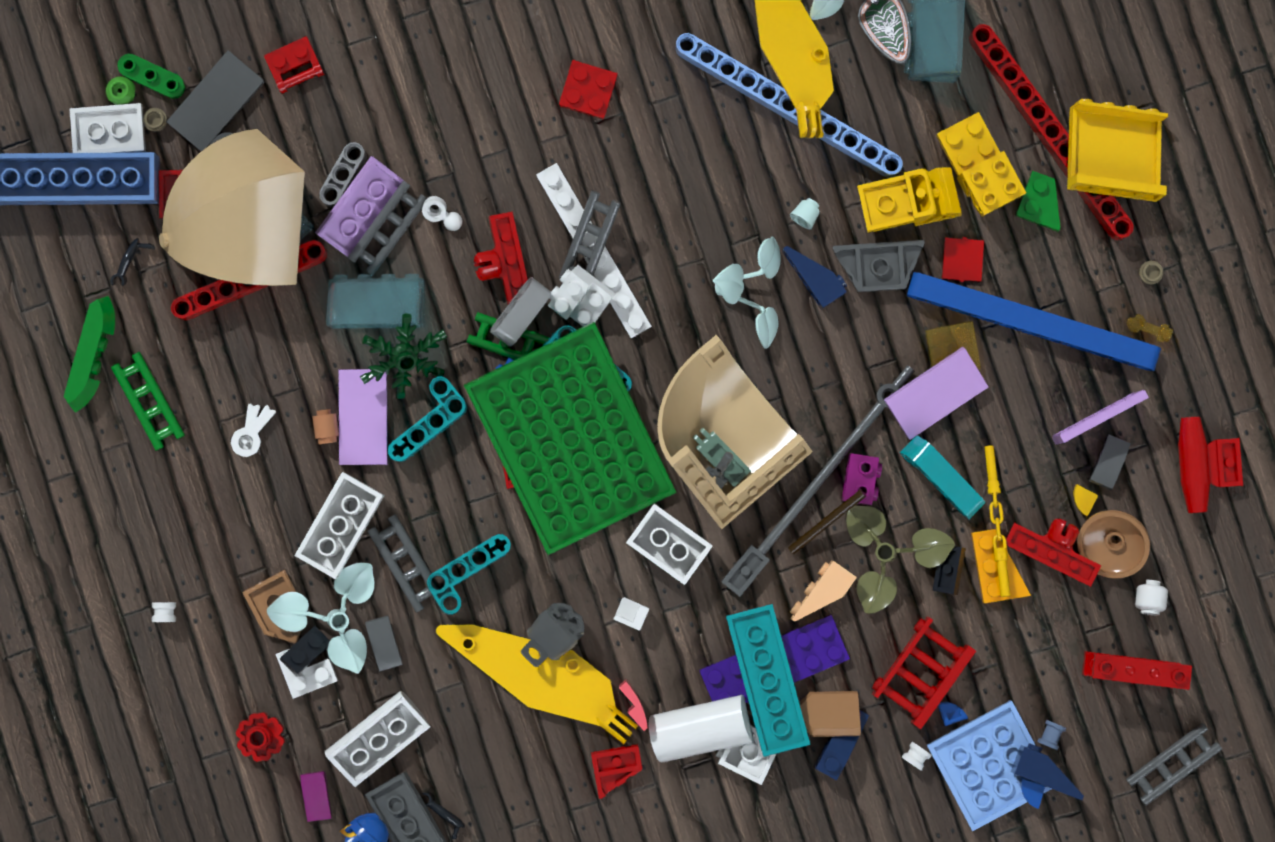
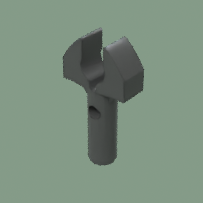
[706,452,734,489]

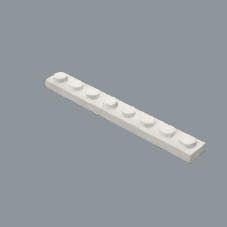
[536,163,652,339]

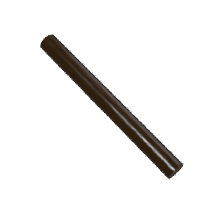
[788,489,867,554]

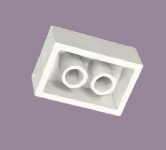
[626,504,712,585]

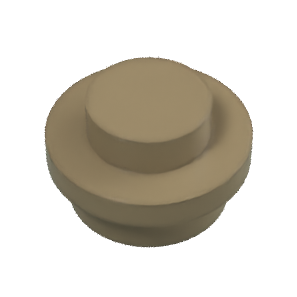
[143,108,167,132]
[1139,261,1163,285]

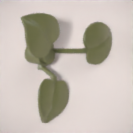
[846,505,955,614]

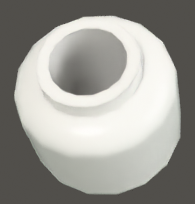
[1135,580,1168,616]

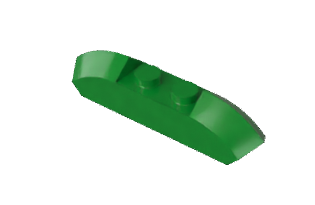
[64,296,115,413]

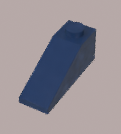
[782,246,847,310]
[814,710,869,781]
[1011,743,1084,800]

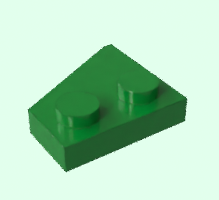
[1015,171,1060,232]

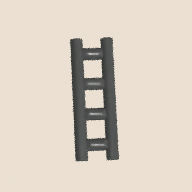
[347,181,427,276]
[559,190,621,279]
[367,514,441,613]
[1126,723,1222,806]

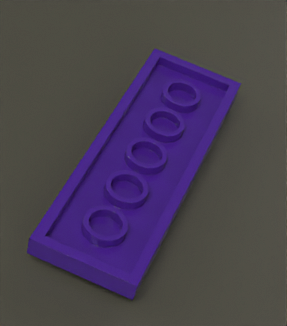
[699,615,850,703]

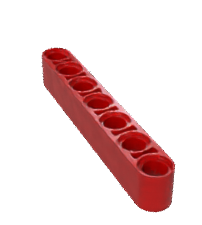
[171,240,327,320]

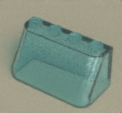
[904,0,965,83]
[326,274,425,329]

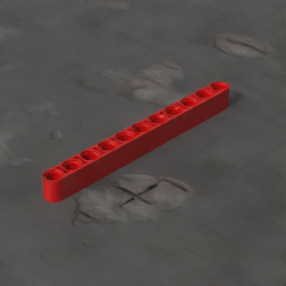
[969,24,1133,240]

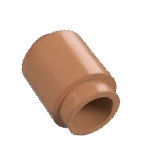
[312,409,339,444]

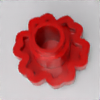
[236,712,285,762]

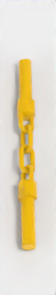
[984,446,1010,597]

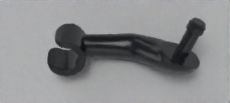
[110,238,152,286]
[422,792,465,840]

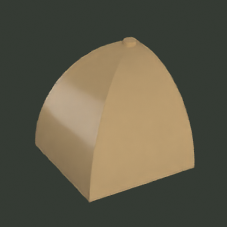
[159,129,305,286]
[658,335,813,529]

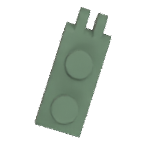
[692,428,751,487]

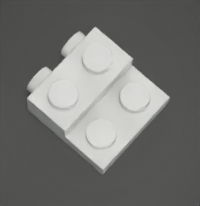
[548,265,616,326]
[716,725,776,785]

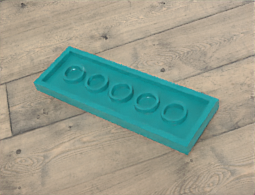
[726,604,810,757]

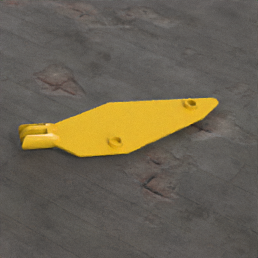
[754,0,834,138]
[436,625,638,744]

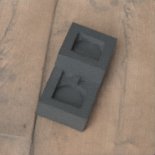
[1089,434,1131,490]
[365,615,403,671]

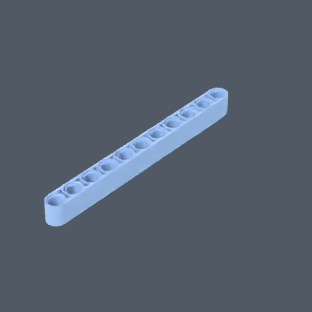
[676,33,903,178]

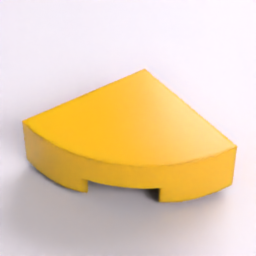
[1073,484,1098,517]

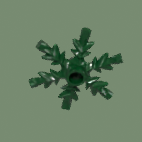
[360,313,448,399]

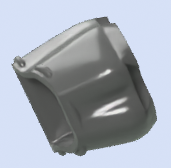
[521,603,584,667]

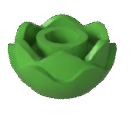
[106,76,135,105]

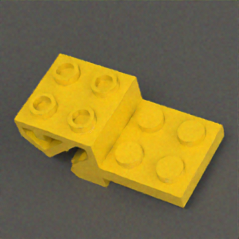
[936,112,1026,217]
[857,167,962,233]

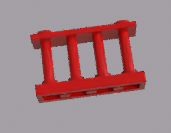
[872,617,976,729]
[1082,651,1192,690]

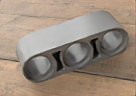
[319,142,367,208]
[490,277,551,347]

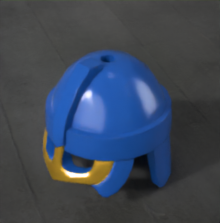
[340,813,389,842]

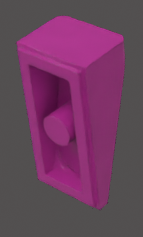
[300,771,332,822]

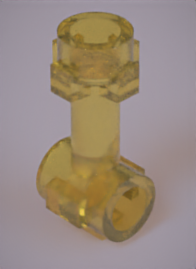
[1126,314,1173,342]

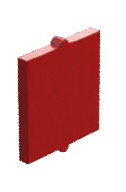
[942,237,984,283]

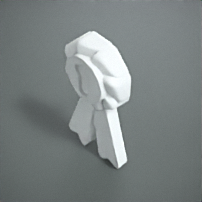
[231,404,276,457]

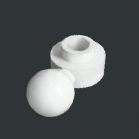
[422,196,462,231]

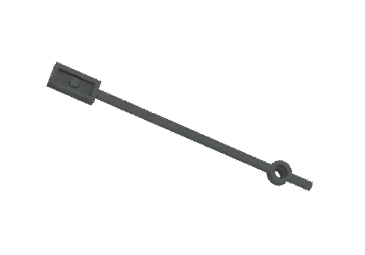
[721,365,915,597]

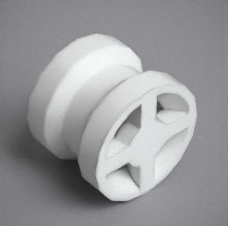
[152,602,176,622]
[902,742,931,770]

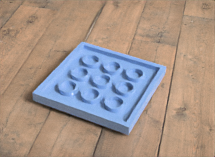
[927,700,1051,831]

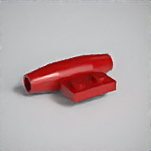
[1178,417,1243,513]

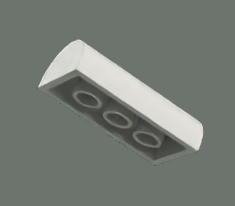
[294,472,384,579]
[325,691,430,787]
[649,695,754,763]

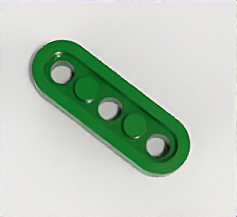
[118,54,186,99]

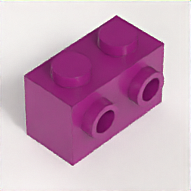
[842,453,882,505]

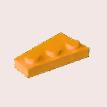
[971,529,1031,604]

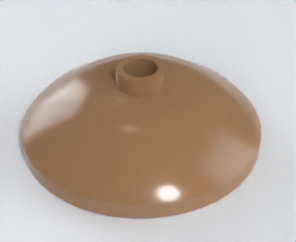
[1077,510,1150,578]

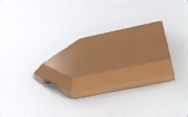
[242,570,301,644]
[799,691,861,737]

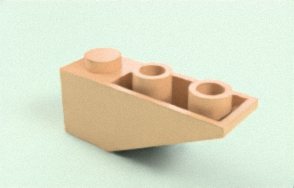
[790,560,857,621]

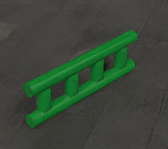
[466,312,550,360]
[111,352,185,451]

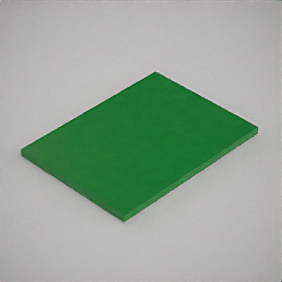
[464,322,676,555]

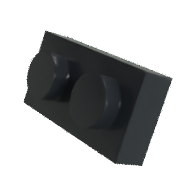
[932,546,966,595]
[280,626,330,677]

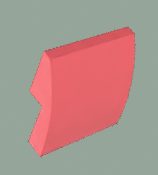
[619,679,648,731]

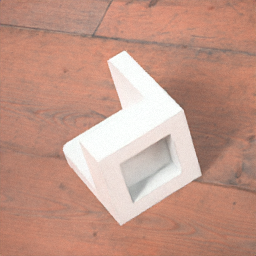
[613,597,649,631]

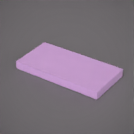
[315,156,407,257]
[884,347,988,440]
[339,369,388,465]
[1052,390,1149,445]

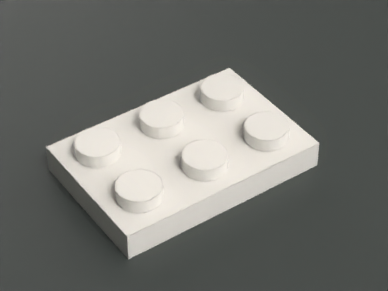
[70,103,146,153]

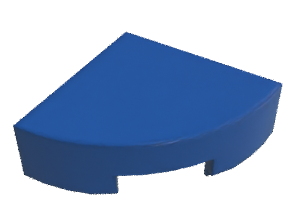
[938,702,968,726]
[1020,778,1045,809]

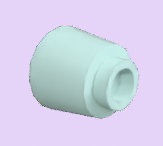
[790,198,820,229]

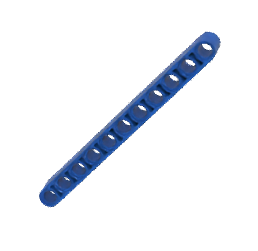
[907,272,1161,371]

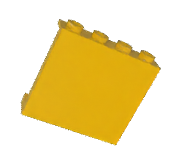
[1067,99,1168,202]

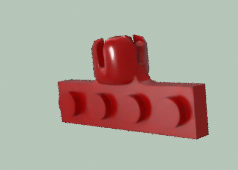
[474,212,528,304]
[1006,518,1102,587]

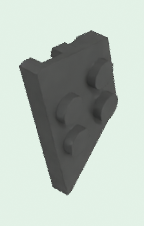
[832,240,924,293]

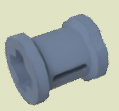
[1037,720,1066,750]

